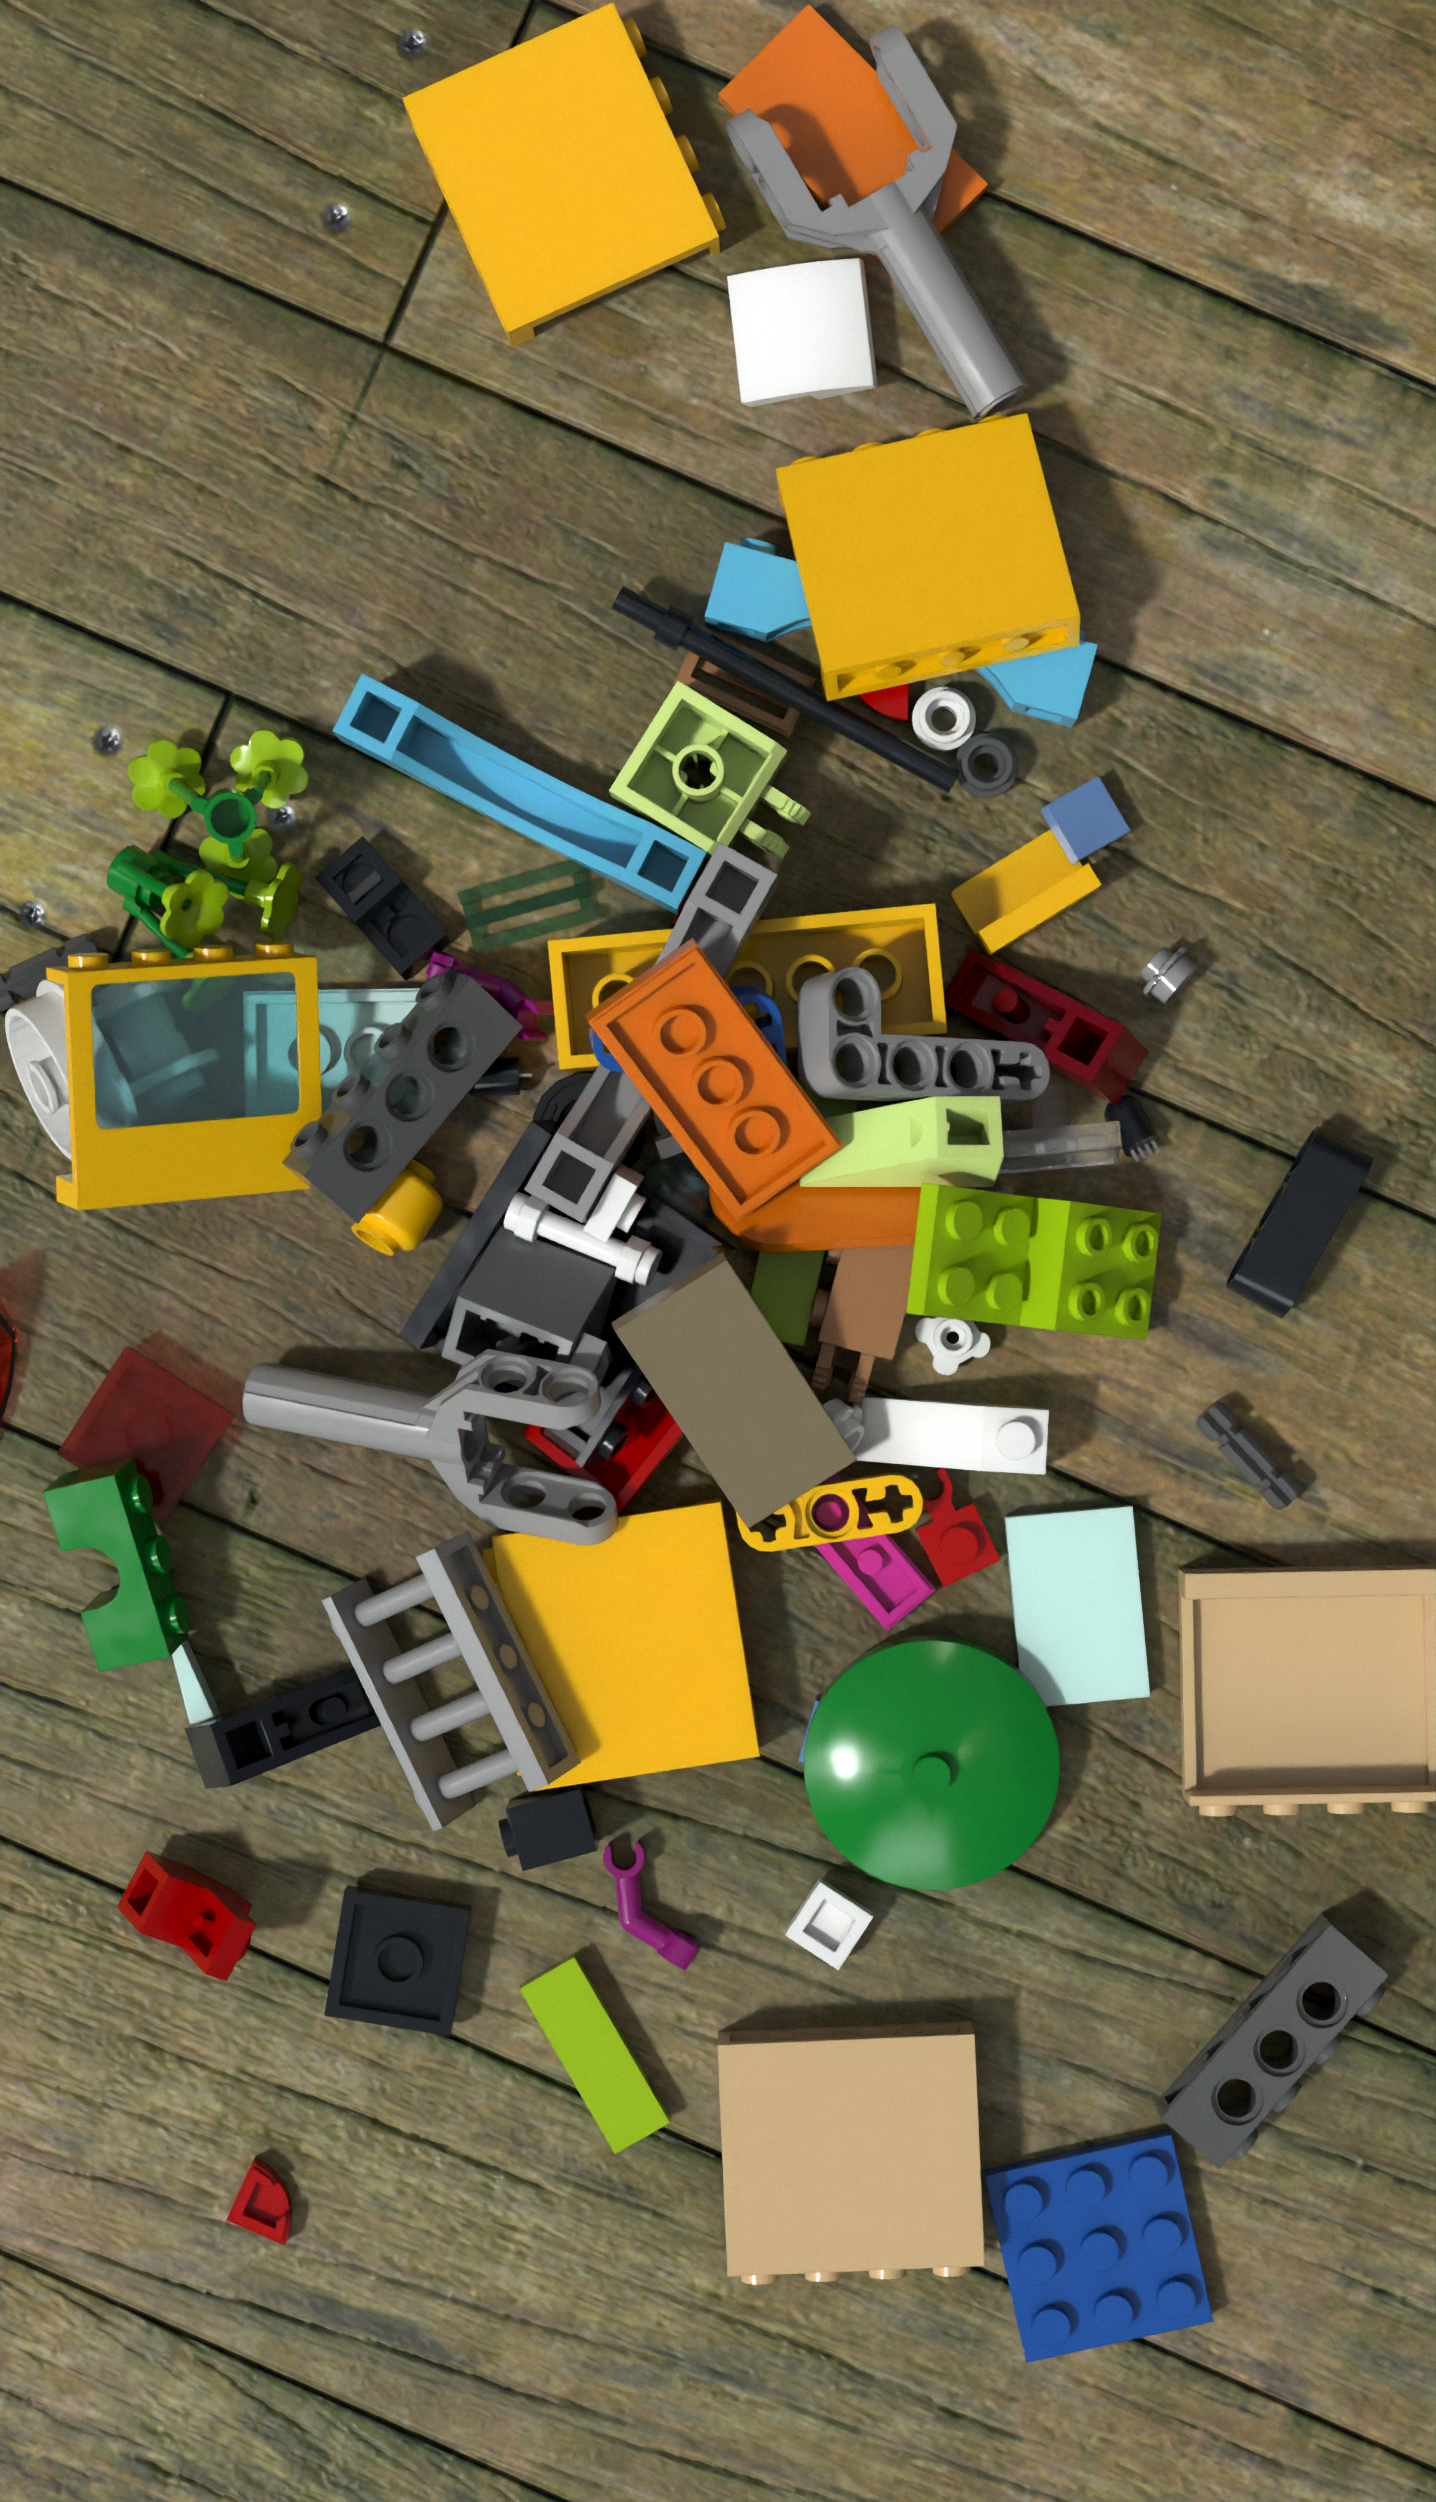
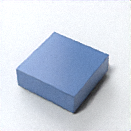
[1040,776,1131,865]

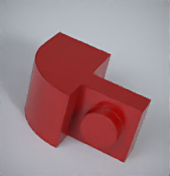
[117,1851,256,1982]

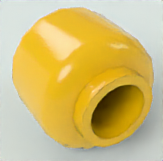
[351,1159,443,1256]

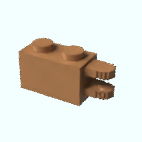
[808,1244,914,1405]

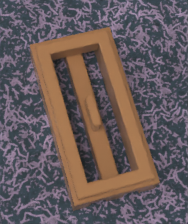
[674,626,816,740]

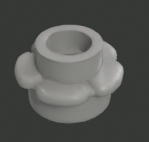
[1140,947,1198,1005]

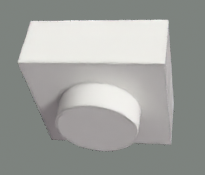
[583,1164,646,1243]
[785,1878,873,1970]

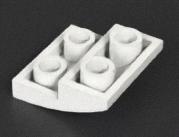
[727,258,878,407]

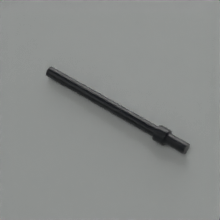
[612,586,961,793]

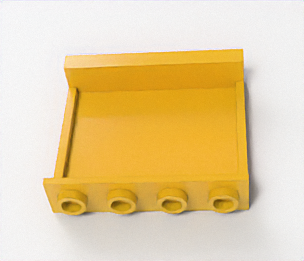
[402,2,726,348]
[775,413,1080,701]
[483,1498,760,1791]

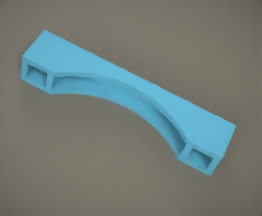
[705,538,1098,728]
[332,674,708,915]

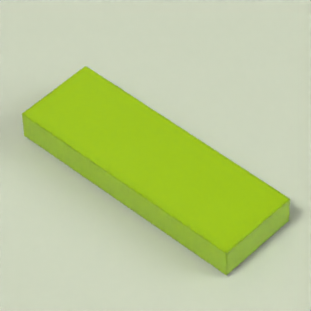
[519,1953,671,2154]

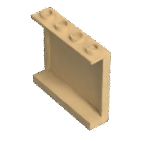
[1178,1564,1436,1817]
[717,2021,985,2285]

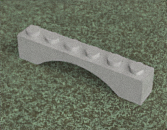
[524,842,780,1223]

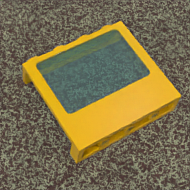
[46,941,322,1211]

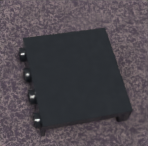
[399,1119,738,1468]

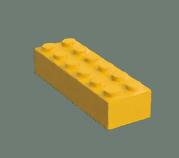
[548,903,947,1073]

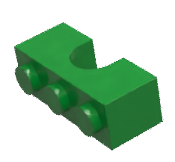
[43,1457,190,1672]

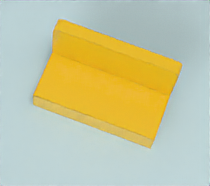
[951,829,1102,957]

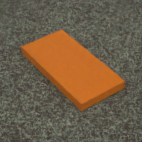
[718,4,988,269]
[585,937,843,1222]

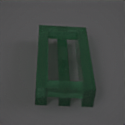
[458,860,598,955]

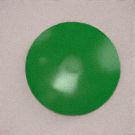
[804,1635,1060,1891]

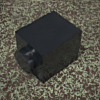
[499,1783,600,1871]

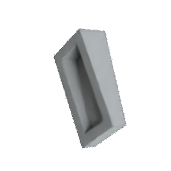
[569,1332,613,1387]

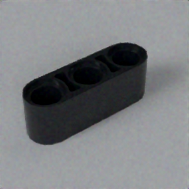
[1225,1126,1373,1319]

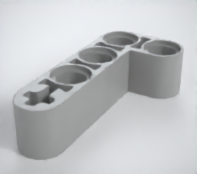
[797,966,1050,1105]

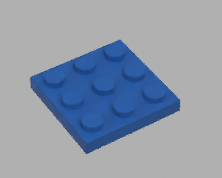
[983,2129,1213,2363]

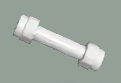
[504,1192,662,1286]

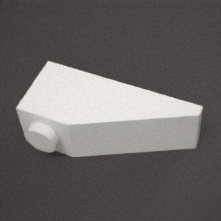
[853,1397,1049,1475]

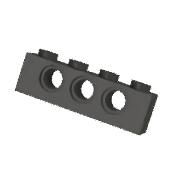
[282,967,523,1224]
[1155,1913,1389,2169]

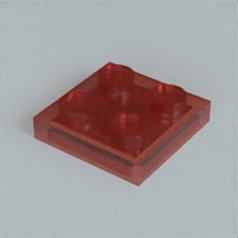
[57,1346,236,1523]

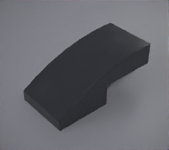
[315,836,454,981]

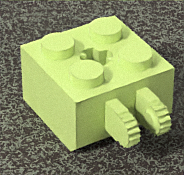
[609,681,811,860]

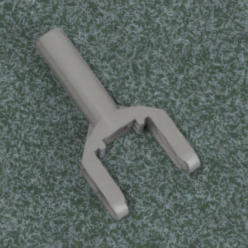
[725,24,1029,419]
[243,1349,619,1545]

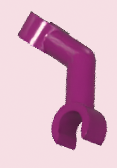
[426,951,554,1041]
[603,1839,701,1970]

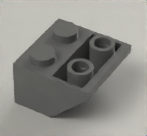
[441,1224,617,1402]

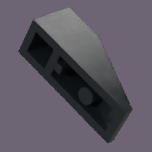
[185,1667,381,1789]

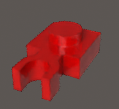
[911,1467,1001,1588]

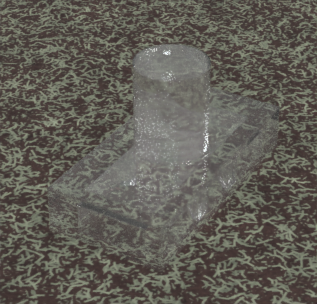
[998,1084,1122,1174]

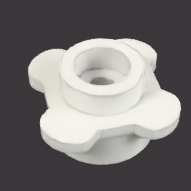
[915,1317,990,1375]

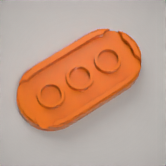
[709,1178,967,1253]

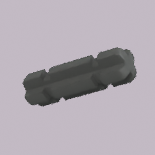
[0,934,101,1012]
[1196,1401,1302,1510]

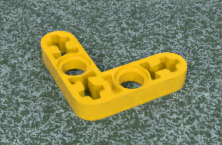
[736,1473,923,1552]

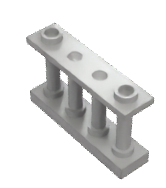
[321,1530,581,1832]

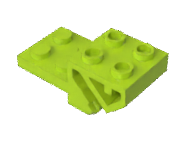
[906,1183,1162,1341]

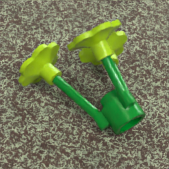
[127,728,310,900]
[106,845,303,1015]

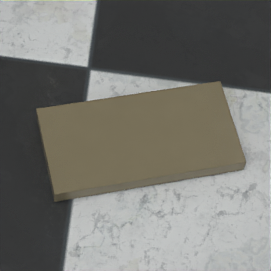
[611,1252,857,1529]

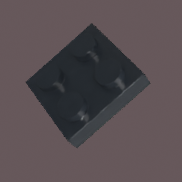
[324,1885,472,2036]

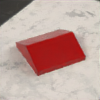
[522,1395,684,1514]

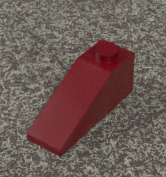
[944,947,1149,1106]

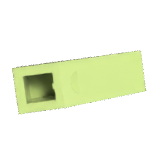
[800,1096,1004,1187]

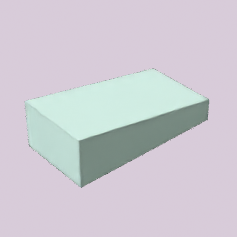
[172,1640,220,1724]

